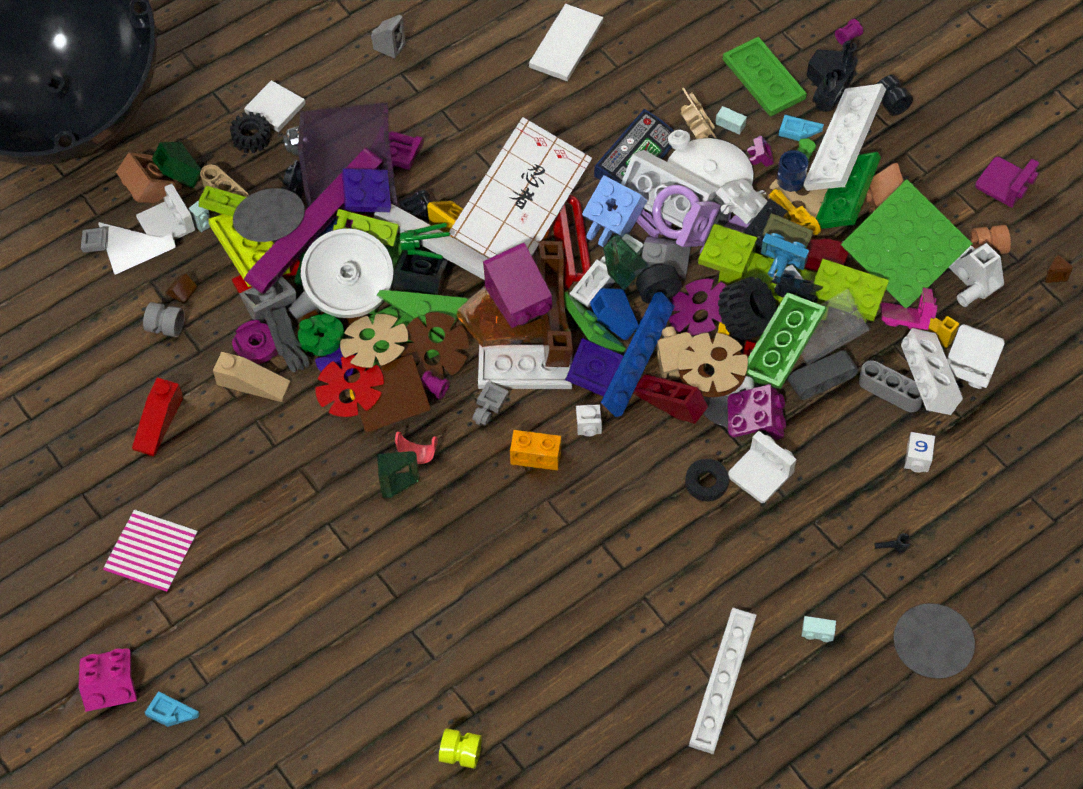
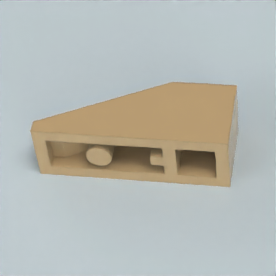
[213,352,291,402]

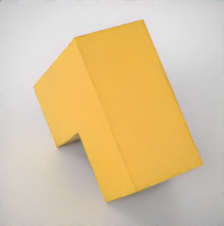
[923,316,959,348]

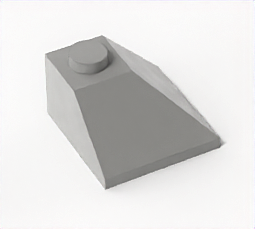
[640,236,691,282]

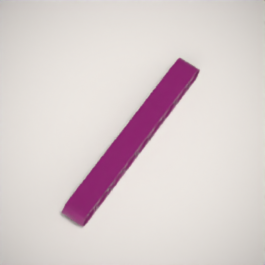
[244,147,384,294]

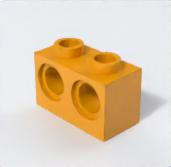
[510,430,561,471]

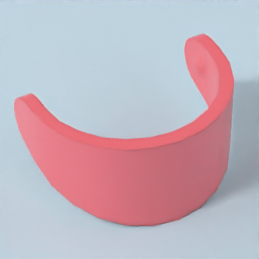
[395,432,438,464]

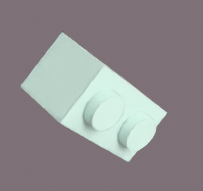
[716,106,747,135]
[188,201,210,232]
[801,616,836,642]

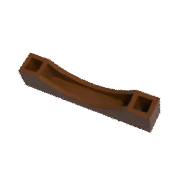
[536,241,573,367]

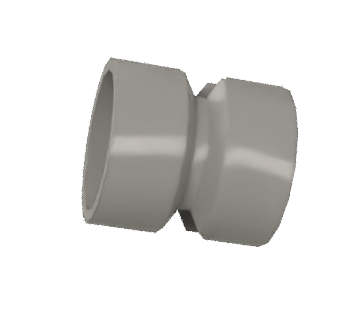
[143,302,185,337]

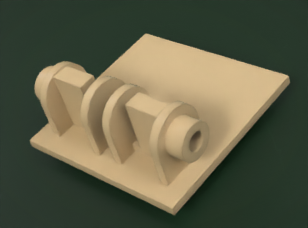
[681,87,717,139]

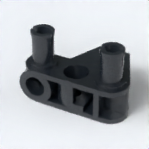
[806,41,858,112]

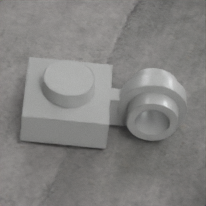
[472,382,509,426]

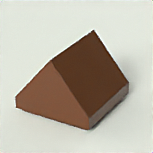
[1045,255,1073,283]
[165,273,198,304]

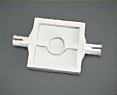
[716,179,768,225]

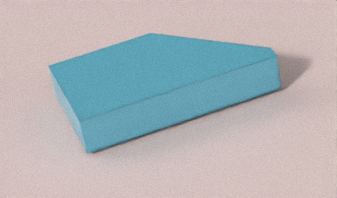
[779,115,824,141]
[145,691,200,727]

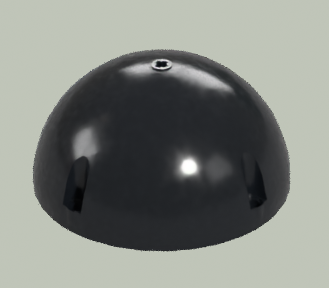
[0,0,157,166]

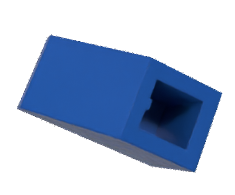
[590,288,639,340]

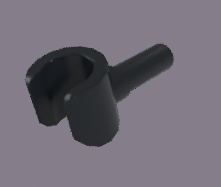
[874,533,911,552]

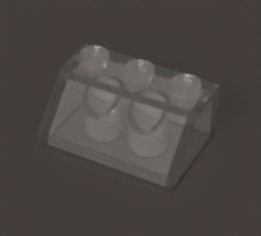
[801,289,871,365]

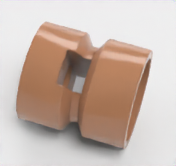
[971,225,1011,255]

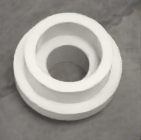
[668,130,690,150]

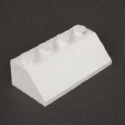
[621,150,718,228]

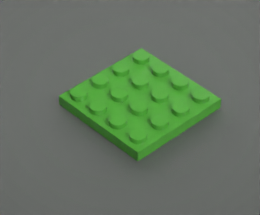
[841,179,973,308]

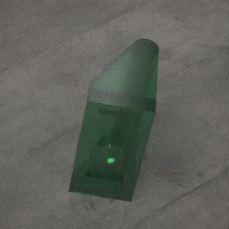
[377,451,420,498]

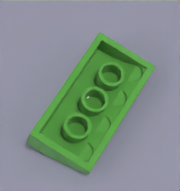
[746,293,827,388]

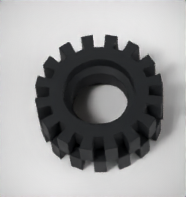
[230,112,271,153]

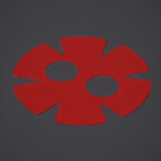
[315,355,384,417]

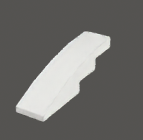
[570,233,644,307]

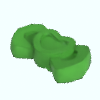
[798,139,816,164]

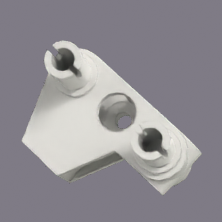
[949,243,1004,307]

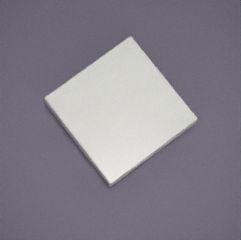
[244,80,305,132]

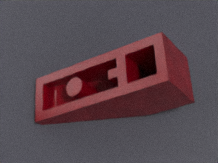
[805,239,850,272]
[633,374,708,424]

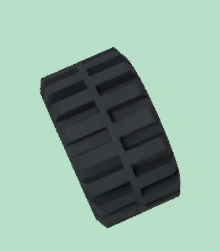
[718,277,778,340]

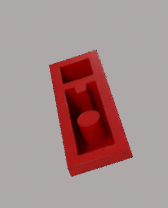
[132,377,183,456]

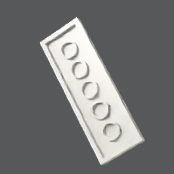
[803,84,886,191]

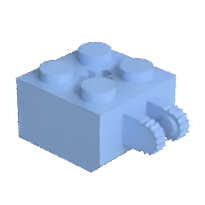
[582,175,647,247]

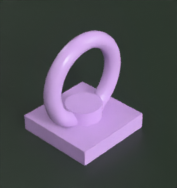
[652,185,721,247]

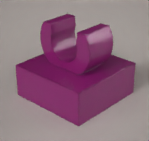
[747,136,774,167]

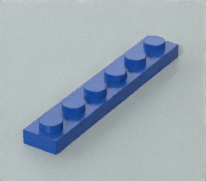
[601,292,675,417]

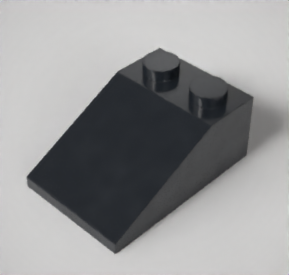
[393,245,450,295]

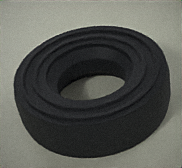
[685,459,729,502]

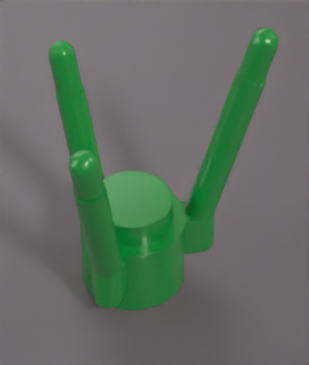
[400,223,450,259]

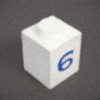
[904,432,935,472]

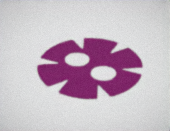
[669,279,727,335]

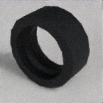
[636,264,682,304]

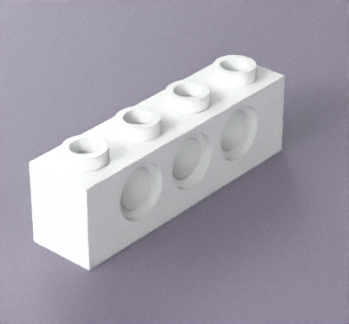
[901,328,963,415]

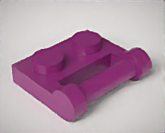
[370,126,424,170]

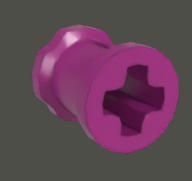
[835,19,863,45]
[421,371,450,399]

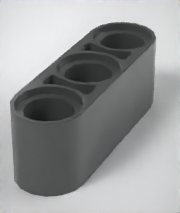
[788,350,859,400]

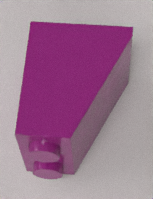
[483,243,552,328]

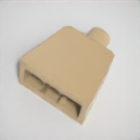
[657,326,706,381]

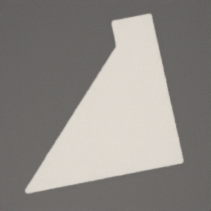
[98,222,176,275]

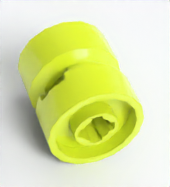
[439,728,482,769]

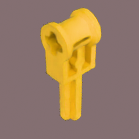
[769,189,821,235]

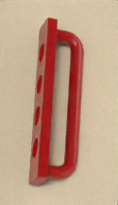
[552,195,591,289]

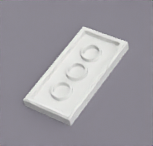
[529,4,603,82]
[478,345,572,389]

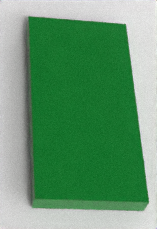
[816,152,881,229]

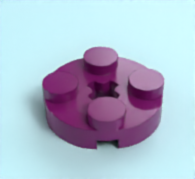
[232,320,278,364]

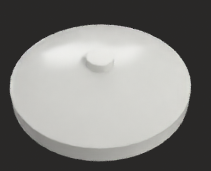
[667,138,753,212]
[301,229,393,318]

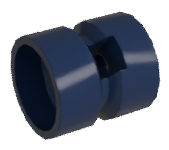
[777,150,808,192]

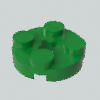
[298,313,345,356]

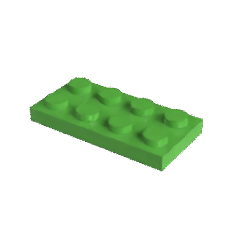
[723,37,807,117]

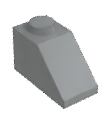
[371,15,406,59]

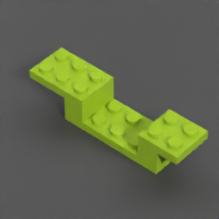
[698,224,889,322]

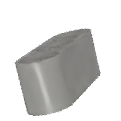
[859,361,923,412]

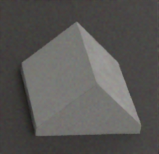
[239,276,296,322]

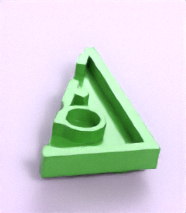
[563,289,626,355]
[376,290,469,337]

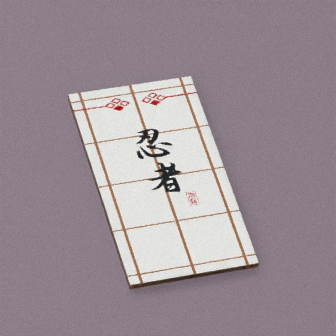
[449,117,592,259]

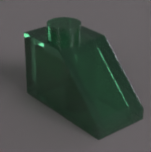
[603,234,649,290]

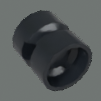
[877,74,913,116]

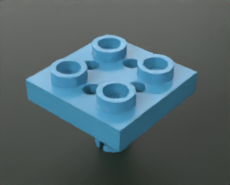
[761,233,809,278]

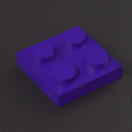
[342,169,391,213]
[565,338,623,397]

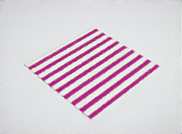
[103,510,197,592]

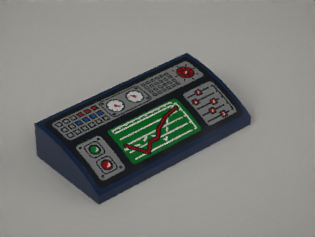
[594,109,674,184]

